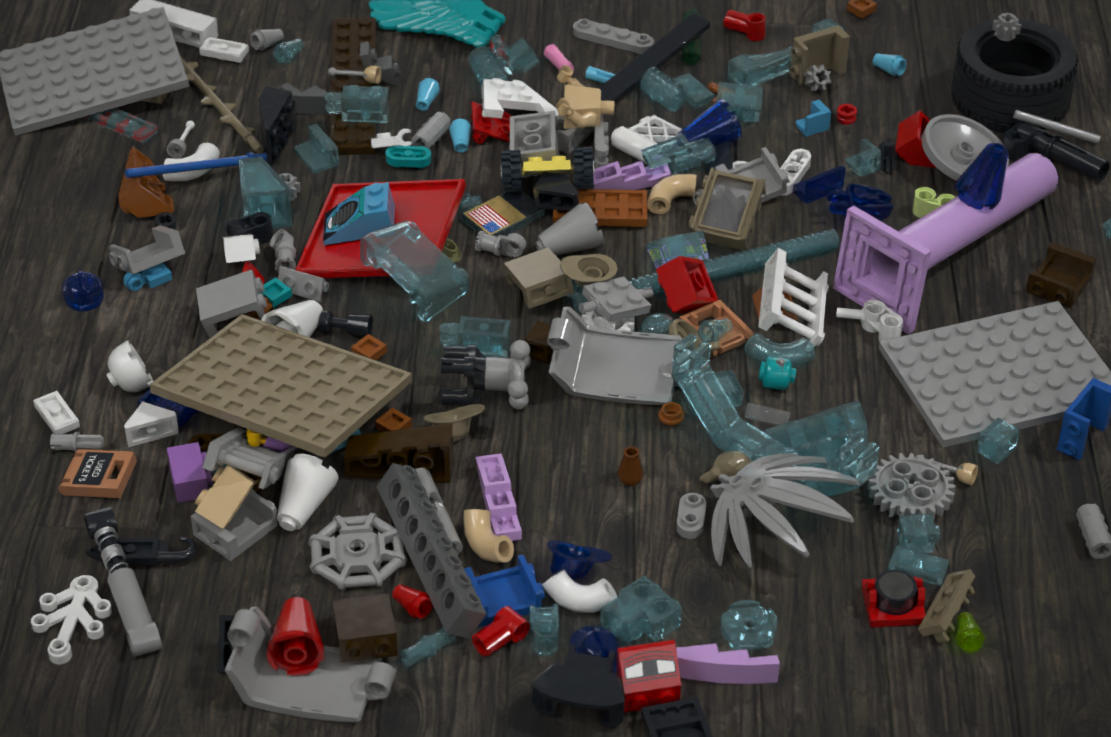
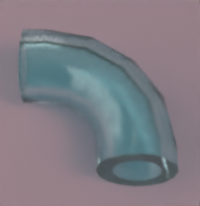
[744,333,815,368]

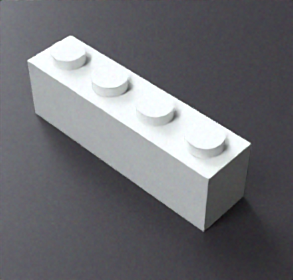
[129,0,218,48]

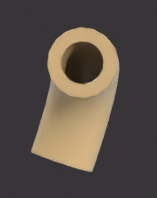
[647,174,696,214]
[463,509,514,563]

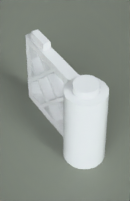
[611,115,689,165]

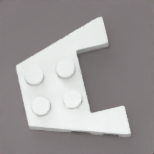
[482,78,559,118]

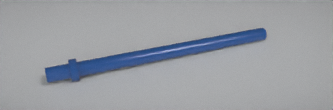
[125,152,267,178]

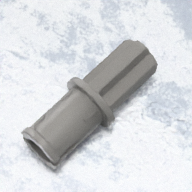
[50,432,104,452]

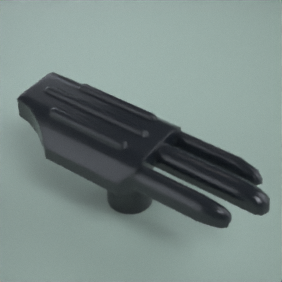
[878,141,898,174]

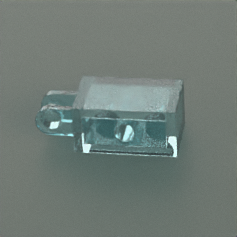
[325,85,390,123]
[439,316,511,358]

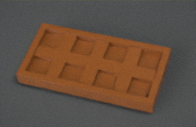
[553,189,647,227]

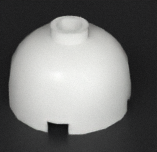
[106,340,154,393]

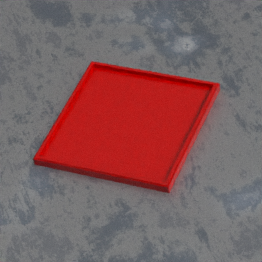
[295,179,466,278]

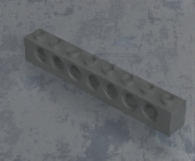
[377,463,486,638]

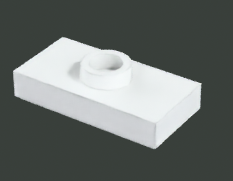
[200,37,249,63]
[33,391,80,434]

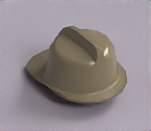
[560,254,618,287]
[424,404,485,442]

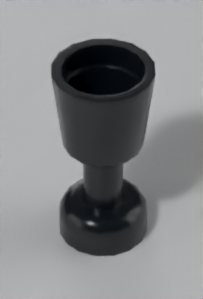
[319,310,373,337]

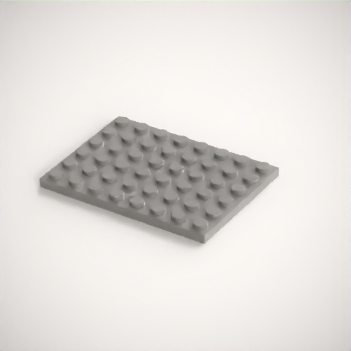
[0,7,189,136]
[878,301,1111,448]

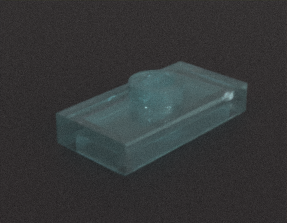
[671,73,714,108]

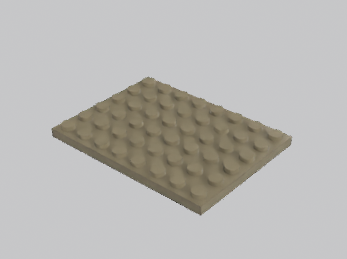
[150,314,412,457]

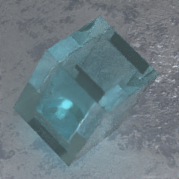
[977,417,1020,464]

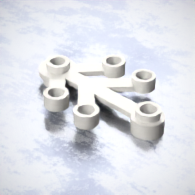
[31,575,112,664]

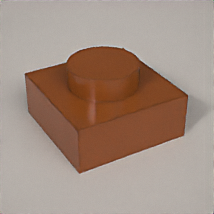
[846,0,877,18]
[351,334,387,360]
[375,407,412,432]

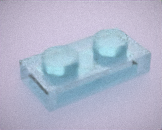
[888,545,949,586]

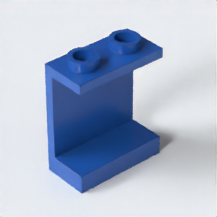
[1057,378,1111,460]

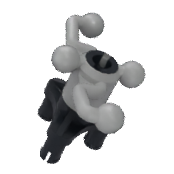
[441,340,531,410]

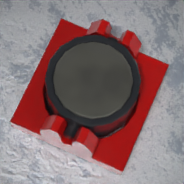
[861,570,926,627]

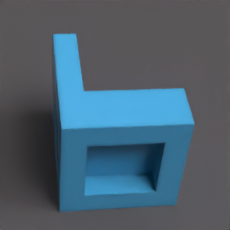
[796,100,831,137]

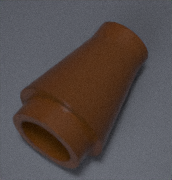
[617,446,644,486]

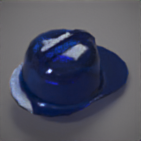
[62,270,104,311]
[547,540,612,579]
[570,626,620,674]

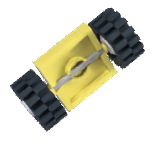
[501,147,595,192]

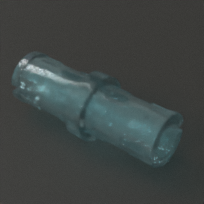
[400,627,455,667]

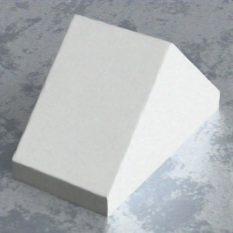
[124,402,179,447]

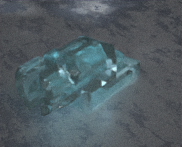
[641,134,716,174]

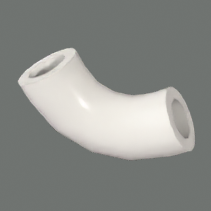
[163,143,220,181]
[542,570,618,613]

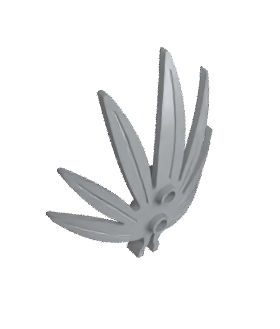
[710,453,860,568]

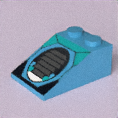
[323,182,395,245]

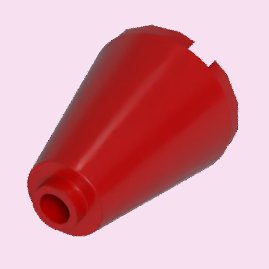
[266,597,325,676]

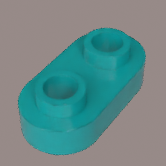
[385,145,431,168]

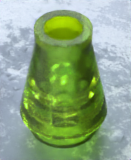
[957,612,985,653]

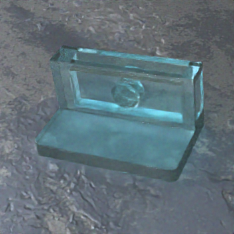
[294,124,339,174]

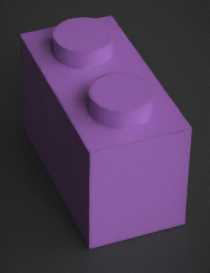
[167,442,213,503]

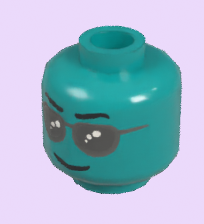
[758,356,796,391]

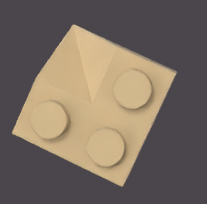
[195,465,256,529]

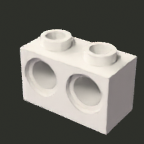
[223,234,260,263]

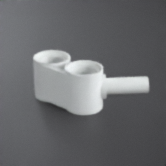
[836,300,903,341]

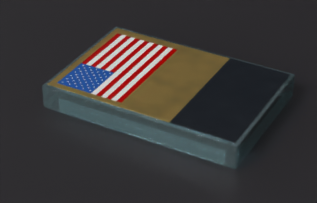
[461,191,546,237]

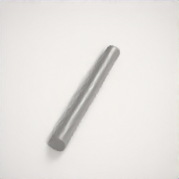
[1013,110,1100,144]

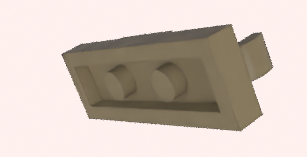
[918,569,975,643]

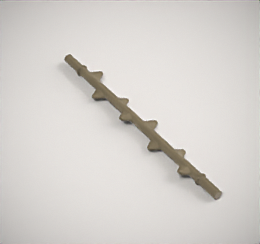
[180,56,264,154]

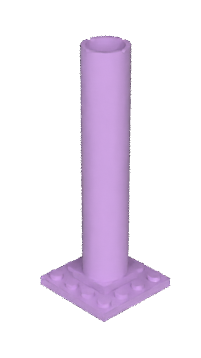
[833,153,1058,334]

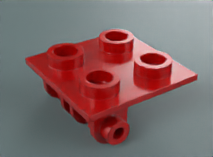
[471,102,512,144]

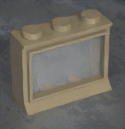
[688,167,767,251]

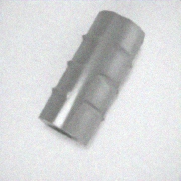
[411,112,451,149]
[1076,504,1111,559]

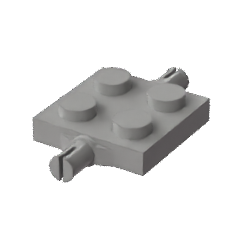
[579,277,653,322]

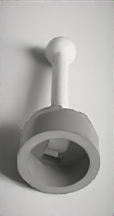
[167,121,195,159]

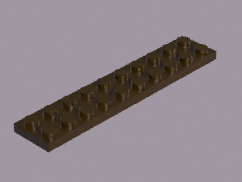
[330,17,376,155]

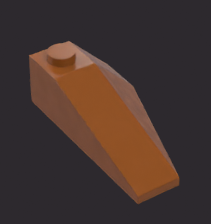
[118,147,174,218]

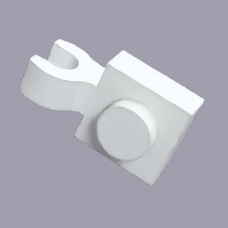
[371,129,413,148]

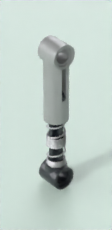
[83,506,162,657]

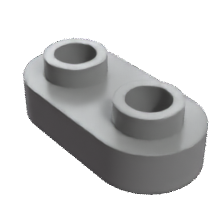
[676,493,706,539]

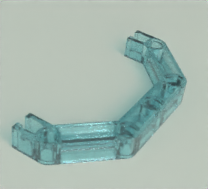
[673,334,880,496]

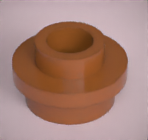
[658,402,684,426]

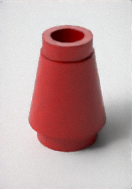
[392,585,433,619]

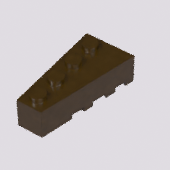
[344,423,454,483]

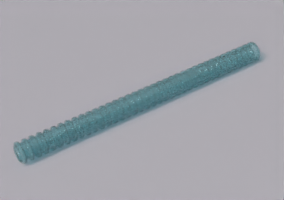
[572,229,840,314]

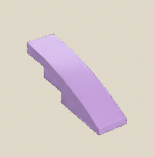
[574,160,671,190]
[476,453,522,541]
[676,644,780,684]

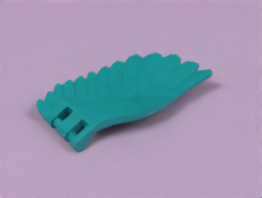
[369,0,506,48]

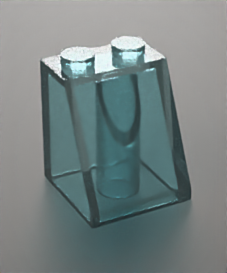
[238,157,292,228]

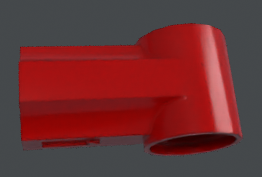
[723,10,766,41]
[472,606,531,657]

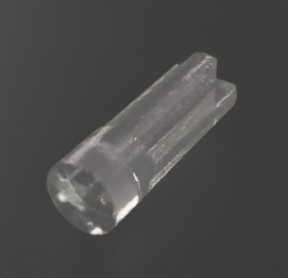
[745,403,791,427]

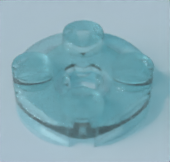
[721,600,778,650]

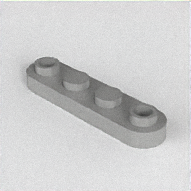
[573,19,654,54]

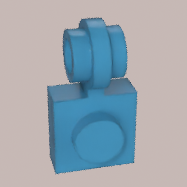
[124,262,172,291]

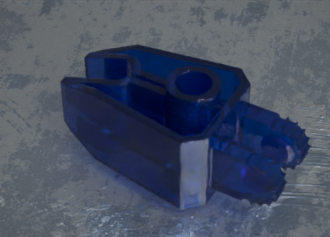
[826,183,894,221]

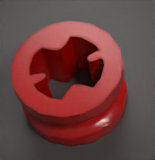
[836,104,857,125]

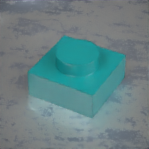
[261,278,292,308]

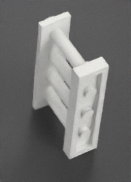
[758,248,829,353]

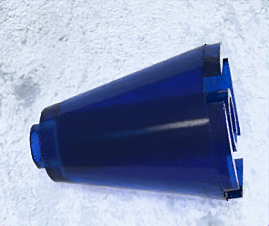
[676,99,742,152]
[954,143,1009,210]

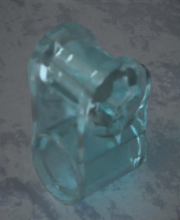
[529,604,559,656]

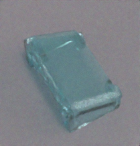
[360,220,469,323]

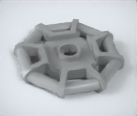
[308,513,407,590]

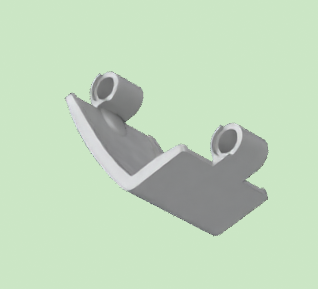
[547,307,698,405]
[226,606,396,722]

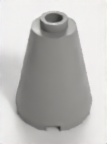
[535,202,604,256]

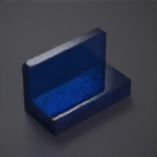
[793,165,846,204]

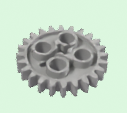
[868,453,956,523]

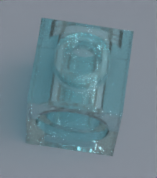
[897,514,940,554]

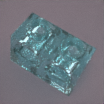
[619,575,682,642]

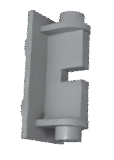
[278,266,329,302]

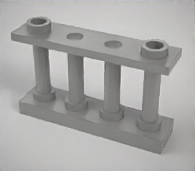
[202,427,296,489]

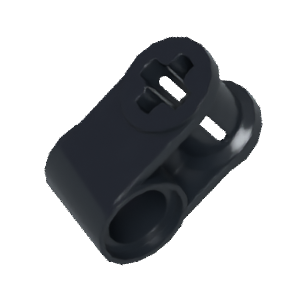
[226,212,274,244]

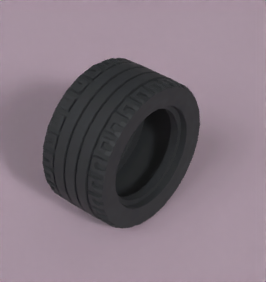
[951,18,1078,133]

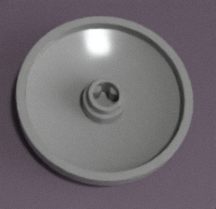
[921,114,1009,186]

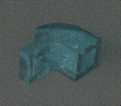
[490,34,540,75]

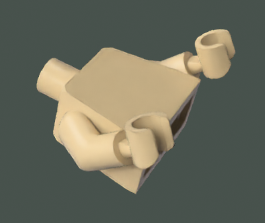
[556,65,614,129]

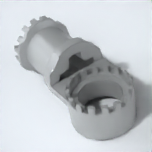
[270,229,296,273]
[475,231,526,258]

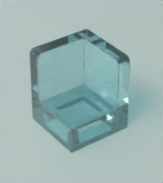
[846,138,881,177]

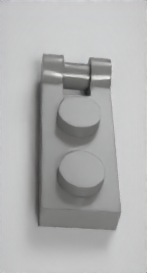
[594,114,609,168]

